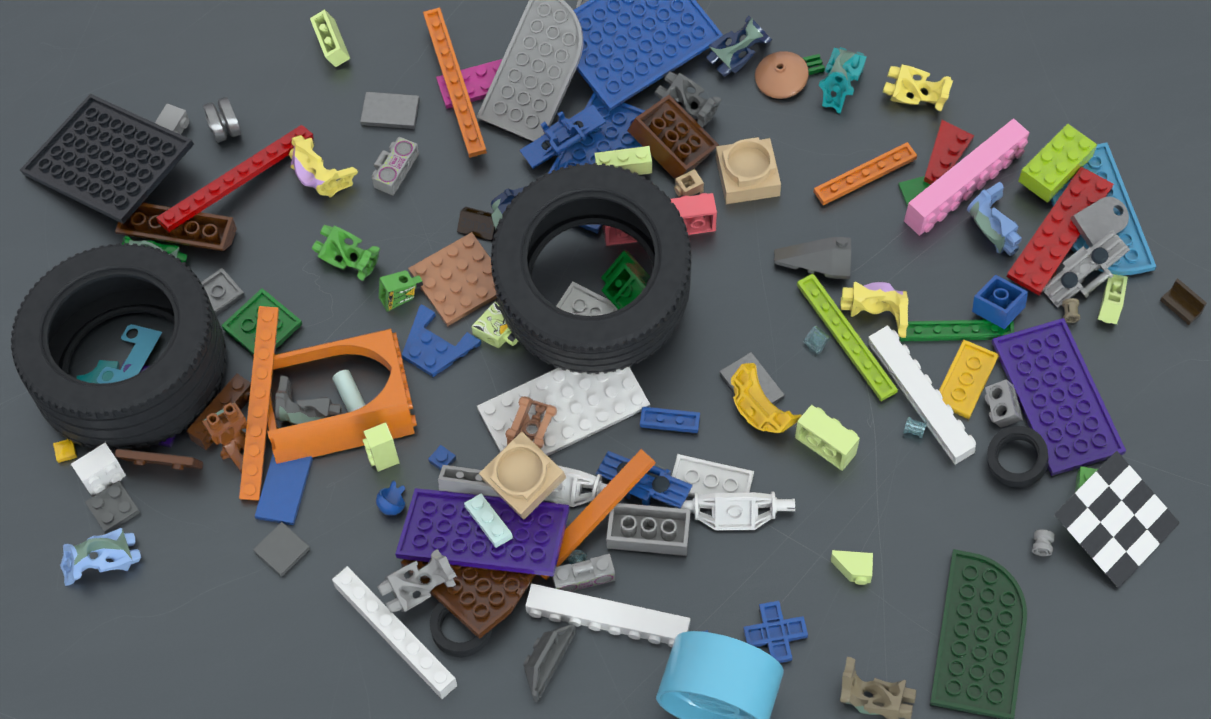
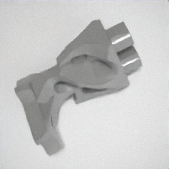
[377,549,456,613]

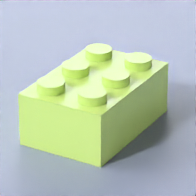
[795,405,860,471]

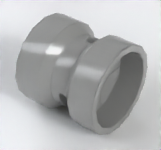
[1032,530,1055,556]

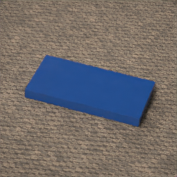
[255,454,313,525]

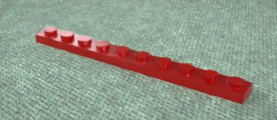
[156,125,314,232]

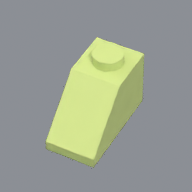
[831,550,873,585]

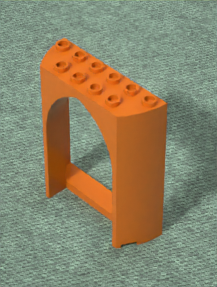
[267,328,417,464]

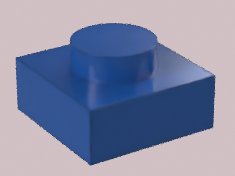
[428,445,456,471]

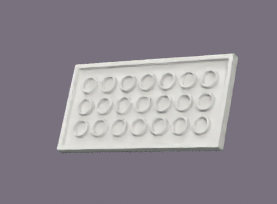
[477,367,650,456]

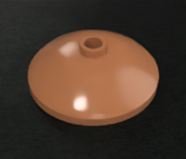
[755,51,809,99]

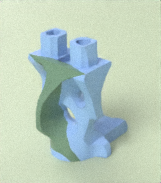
[60,528,141,586]

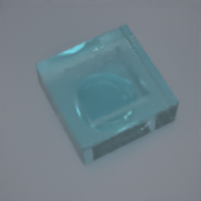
[803,326,831,353]

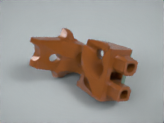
[202,402,247,474]

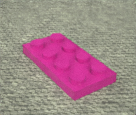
[436,59,502,109]

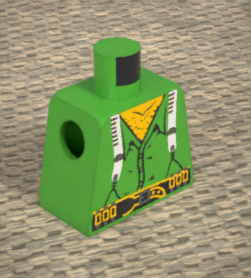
[378,270,423,311]

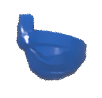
[376,480,405,515]

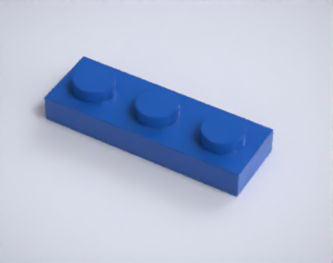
[640,407,700,433]

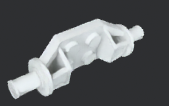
[544,465,608,507]
[675,492,795,530]

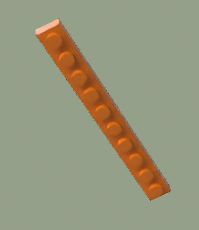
[423,8,487,158]
[239,306,279,501]

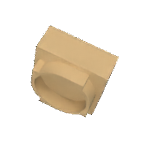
[716,137,781,204]
[479,432,566,520]

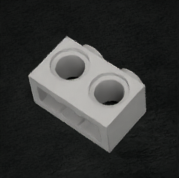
[985,379,1023,428]

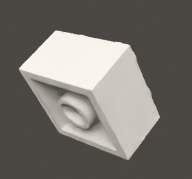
[71,443,126,497]

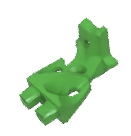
[312,225,380,281]

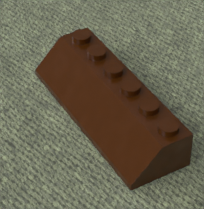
[115,203,237,251]

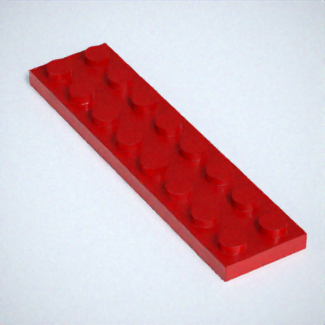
[1006,167,1114,296]

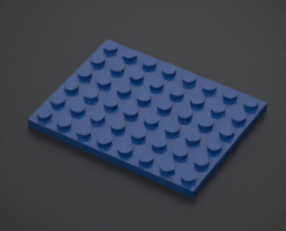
[573,0,723,111]

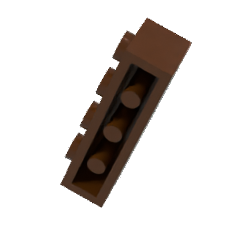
[187,373,251,450]

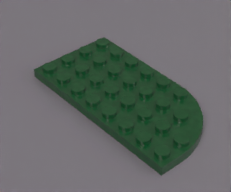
[930,549,1027,719]

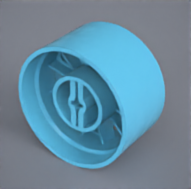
[656,631,784,719]

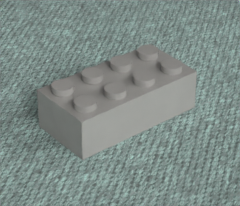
[606,503,691,556]

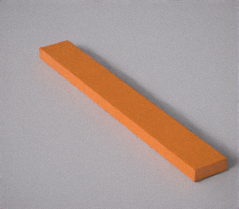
[541,449,656,580]

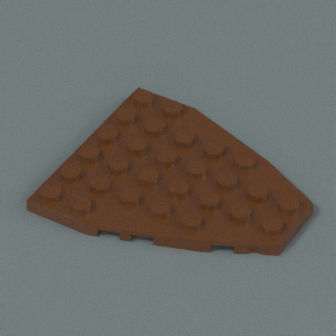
[401,559,536,639]

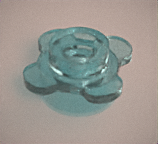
[568,550,588,564]

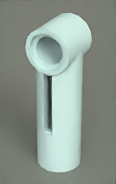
[332,370,366,412]

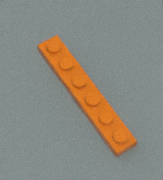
[813,142,917,206]

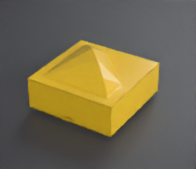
[53,439,77,463]

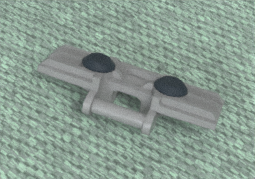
[1043,230,1130,308]

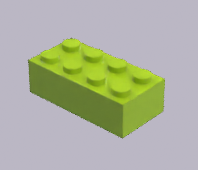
[1018,124,1097,203]

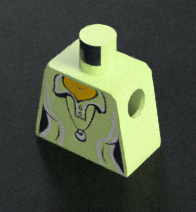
[471,302,518,348]

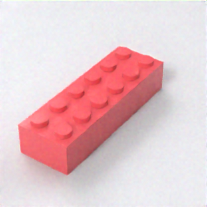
[603,193,717,246]

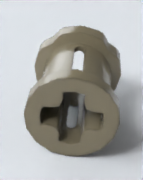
[1062,298,1081,323]

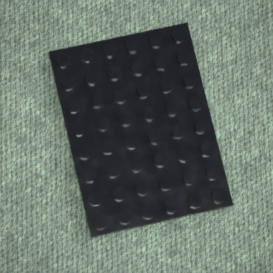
[20,94,194,224]

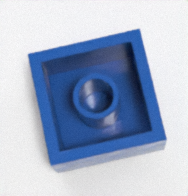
[972,275,1028,329]

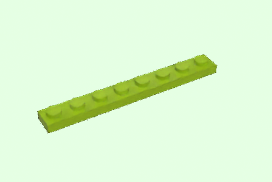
[797,274,898,402]

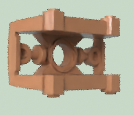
[505,396,557,449]

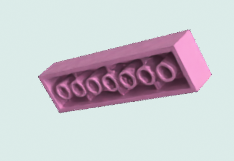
[904,118,1030,236]

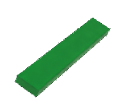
[899,320,1014,341]

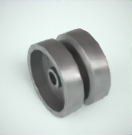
[203,97,241,143]

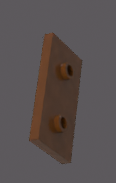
[115,449,203,470]

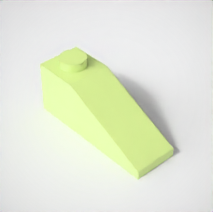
[1098,274,1128,324]

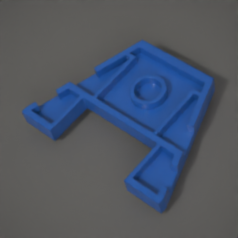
[402,304,481,377]

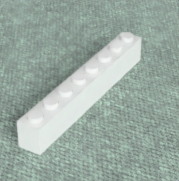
[868,325,976,465]
[332,566,457,699]
[526,584,690,647]

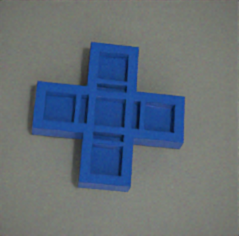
[743,601,808,663]

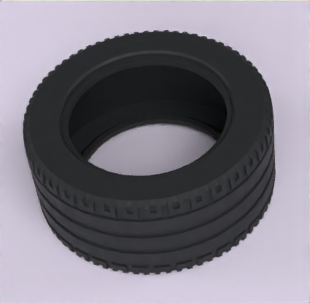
[491,163,692,374]
[11,243,227,452]

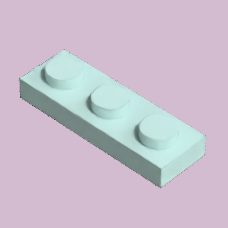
[464,494,513,548]

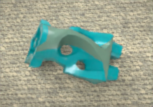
[819,47,867,114]

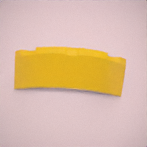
[731,363,802,433]

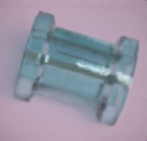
[903,417,927,439]

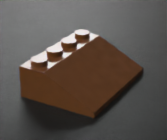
[627,95,719,179]

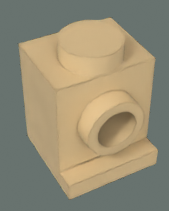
[674,169,704,197]

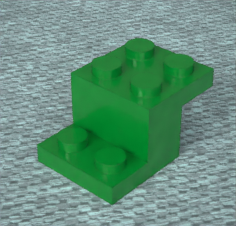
[601,251,651,310]

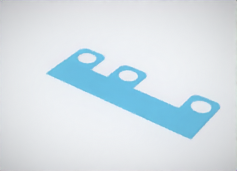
[97,324,162,383]

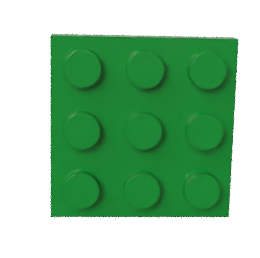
[221,288,302,355]

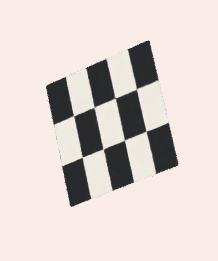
[1054,451,1179,587]

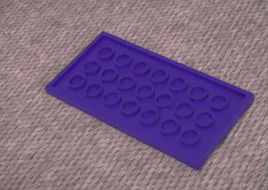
[992,318,1126,476]
[395,488,570,576]

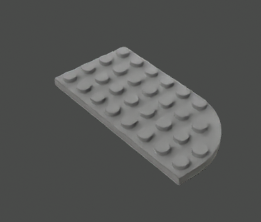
[477,0,583,142]

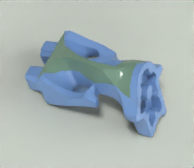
[967,182,1022,256]

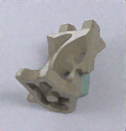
[840,657,916,719]

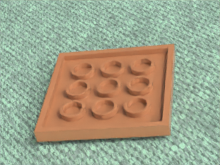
[408,232,497,327]

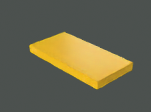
[939,340,998,419]

